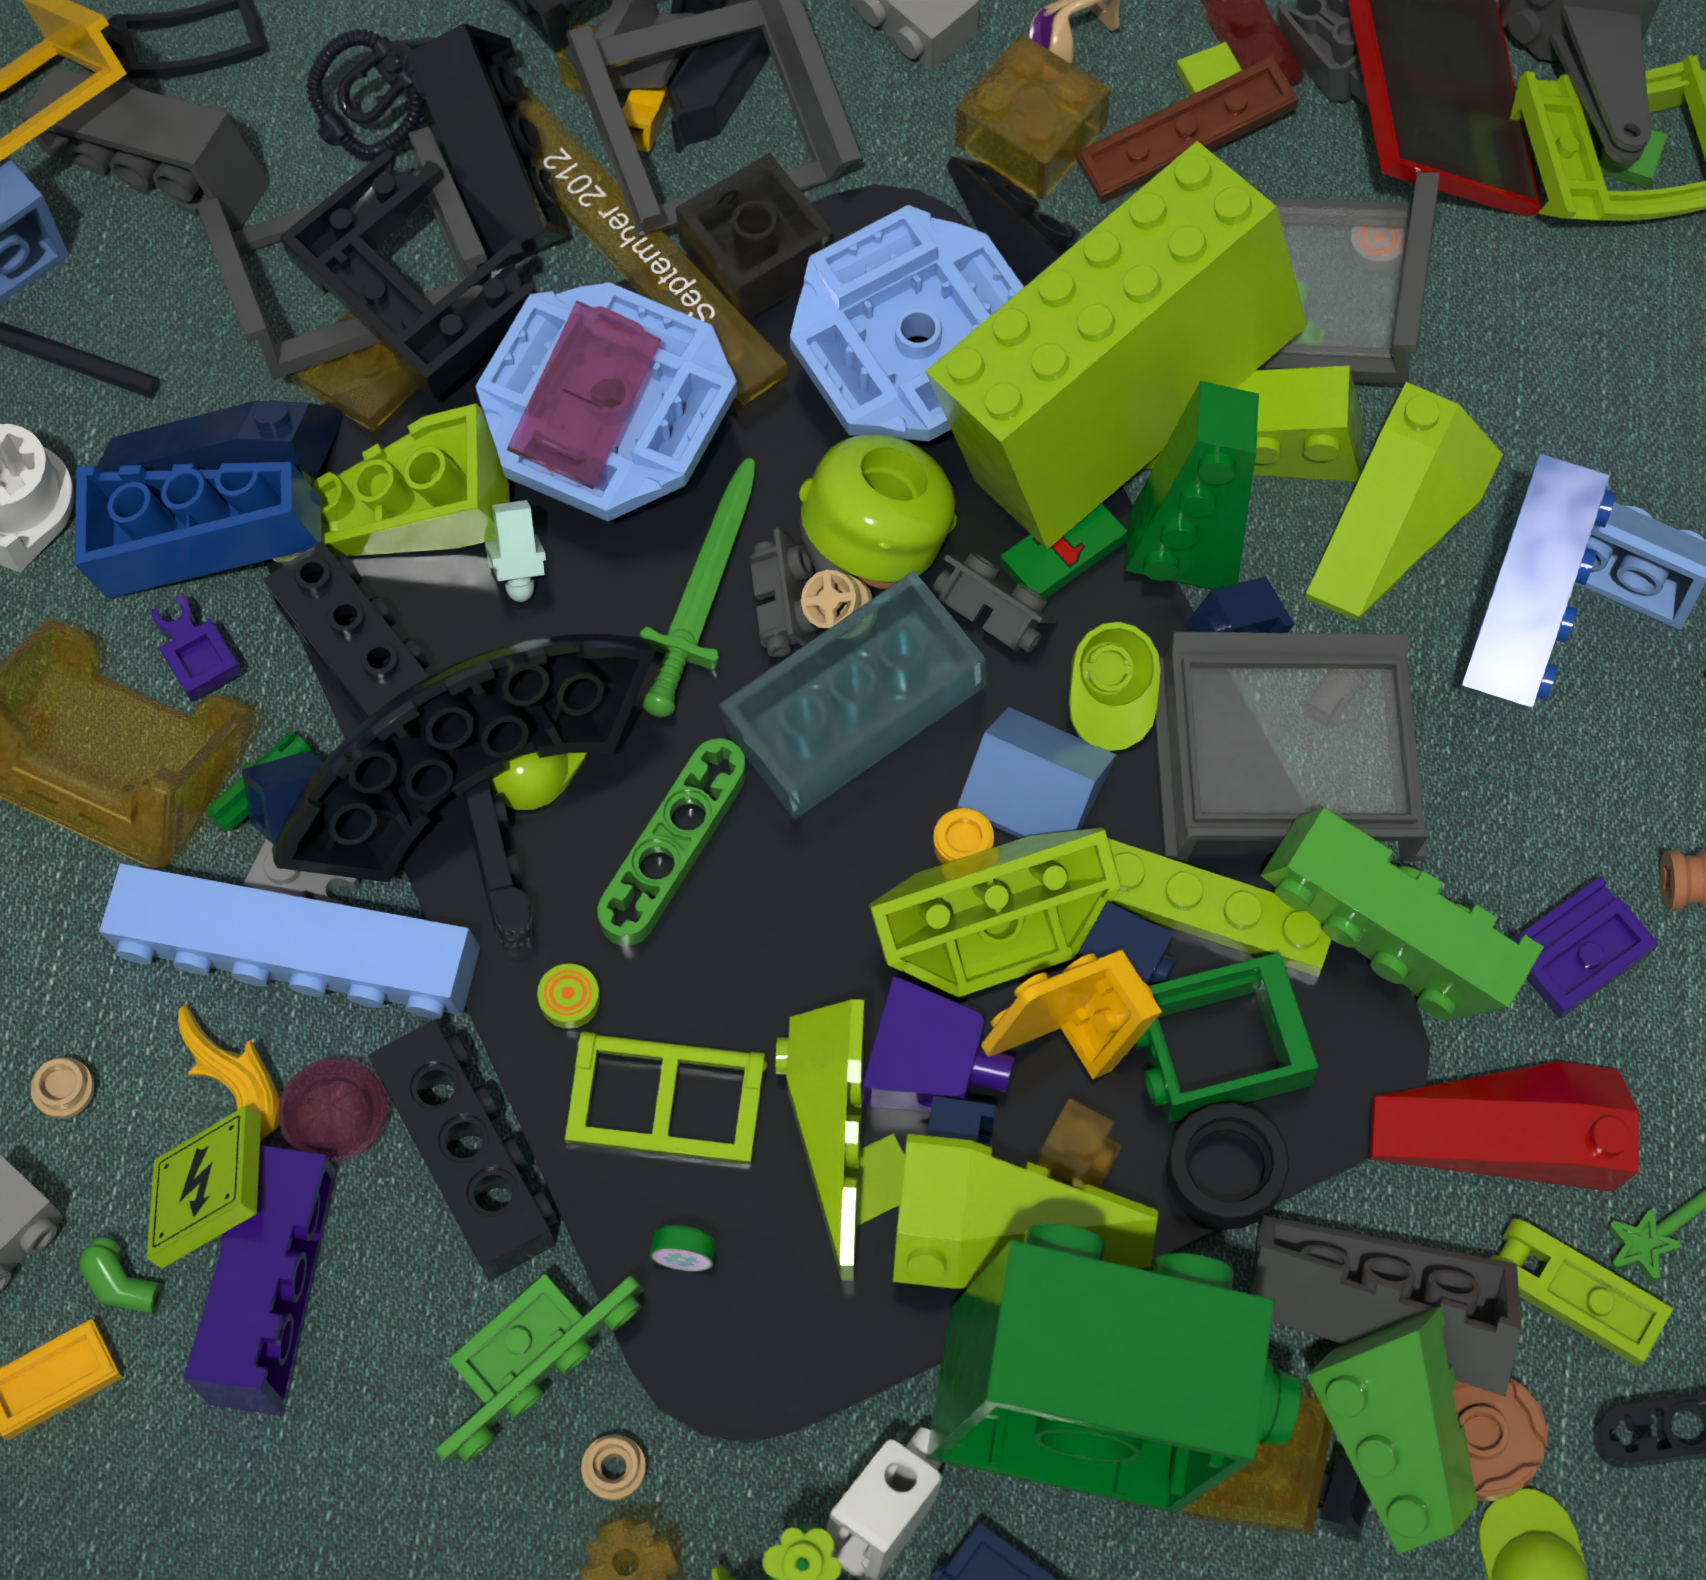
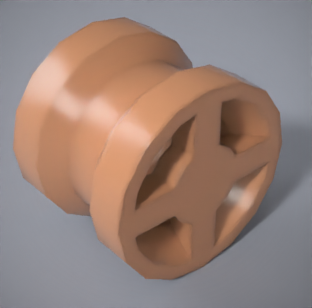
[1660,849,1706,910]

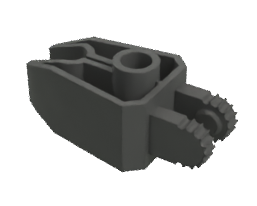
[1278,0,1409,107]

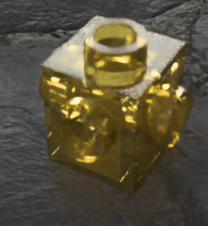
[579,1518,679,1580]

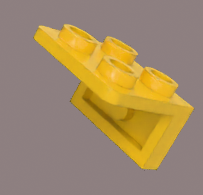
[981,950,1162,1079]

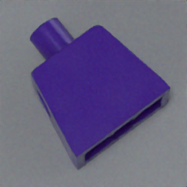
[862,977,1015,1112]

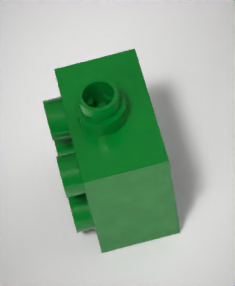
[926,1223,1301,1513]

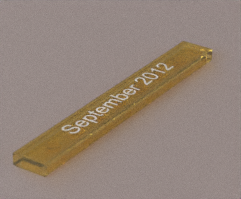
[519,85,789,406]

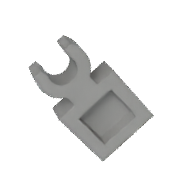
[243,839,360,905]

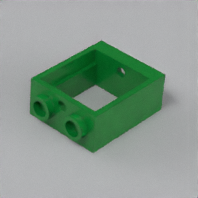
[1134,952,1319,1123]

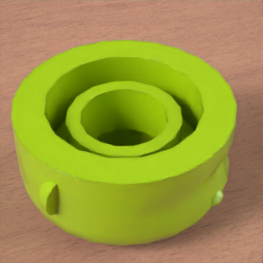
[799,434,957,582]

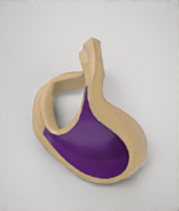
[1028,0,1121,79]

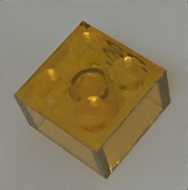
[955,33,1111,201]

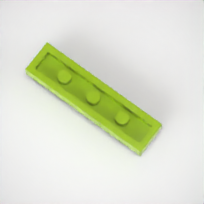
[1107,838,1331,977]

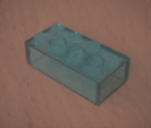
[719,571,987,820]

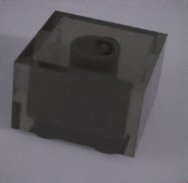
[675,152,834,324]

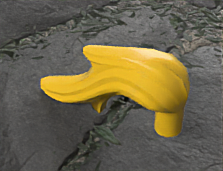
[178,1004,282,1141]

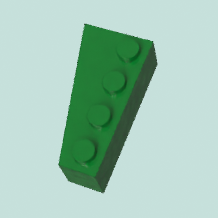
[1125,381,1259,589]

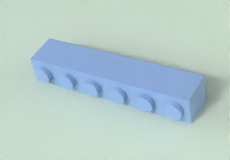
[99,864,481,1019]

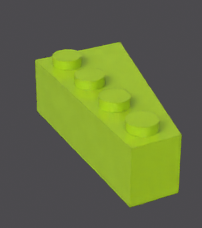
[1142,365,1363,482]

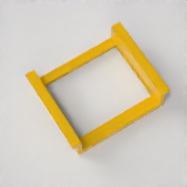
[0,0,127,161]

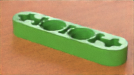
[597,738,746,946]

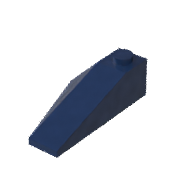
[96,400,343,486]

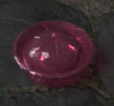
[278,1058,387,1162]

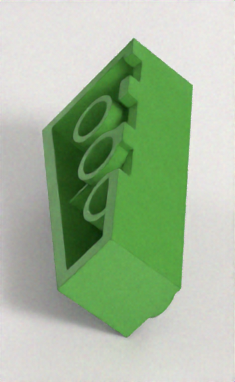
[1260,807,1544,1020]

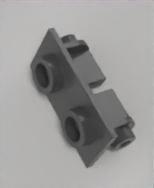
[749,528,820,657]
[933,551,1058,653]

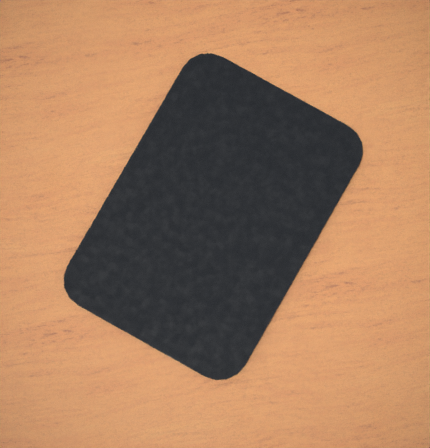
[265,184,1430,1443]

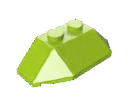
[869,828,1121,997]

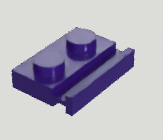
[1512,876,1659,1019]

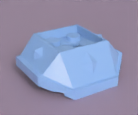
[790,205,1024,441]
[475,282,738,521]

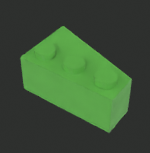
[1307,1305,1478,1554]

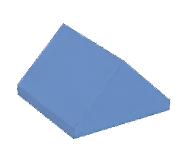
[957,707,1117,839]

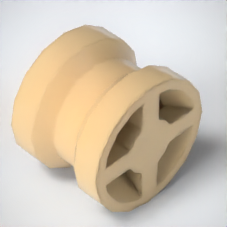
[801,570,873,634]

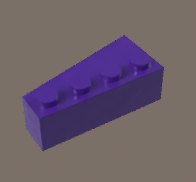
[183,1145,336,1416]

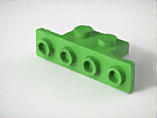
[435,1274,645,1463]

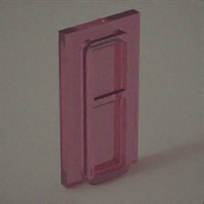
[507,300,661,489]

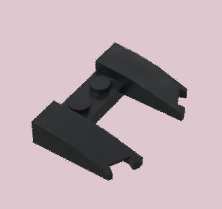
[280,149,536,401]

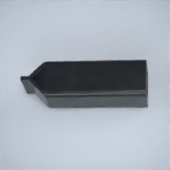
[668,0,771,153]

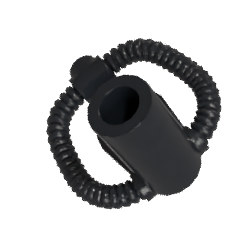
[306,29,434,162]

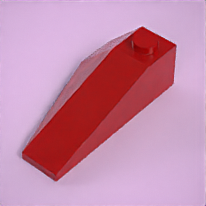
[1369,1061,1639,1192]

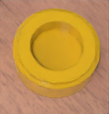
[933,808,994,864]

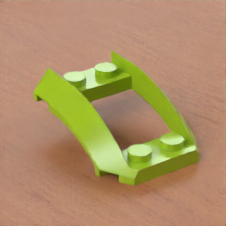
[1510,55,1706,221]

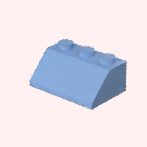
[1576,502,1706,630]

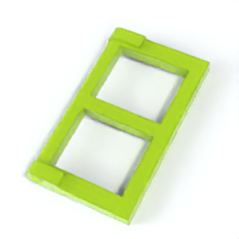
[565,1032,767,1164]

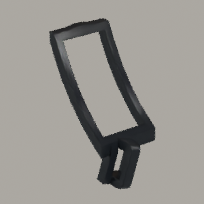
[82,0,268,79]

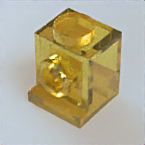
[1038,1099,1122,1188]

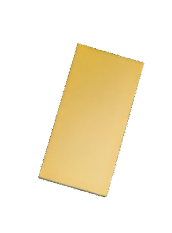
[0,1319,124,1441]

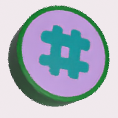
[650,1225,716,1271]

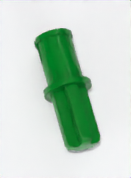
[206,731,314,832]

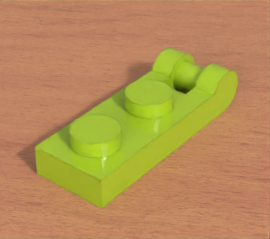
[1489,1219,1674,1368]

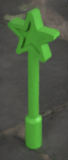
[1608,1189,1706,1282]

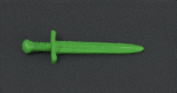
[640,458,755,717]

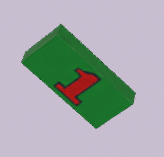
[1000,503,1128,599]

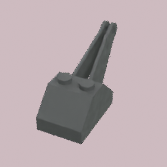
[1500,0,1662,164]

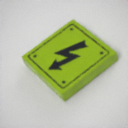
[146,1105,261,1268]

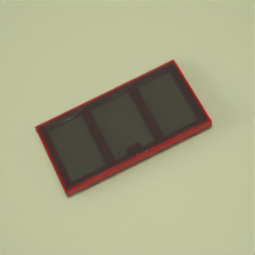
[1348,0,1541,216]

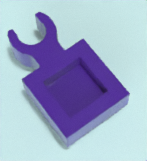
[152,595,242,702]

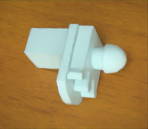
[485,500,546,602]

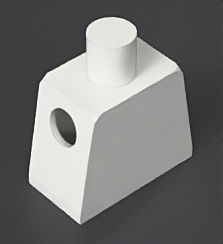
[826,1428,943,1580]

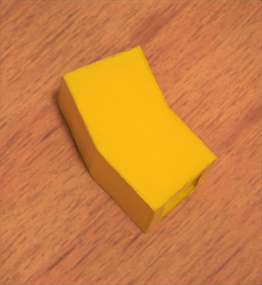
[622,85,670,152]

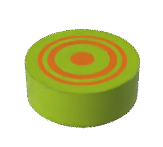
[537,964,600,1029]

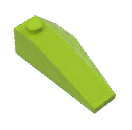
[1305,382,1503,621]
[273,404,509,562]
[775,999,865,1281]
[893,1134,1158,1289]

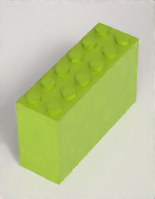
[925,141,1307,550]

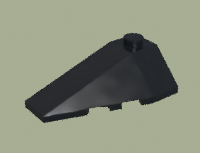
[946,156,1080,287]

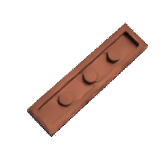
[1076,55,1298,204]

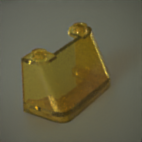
[0,617,253,868]

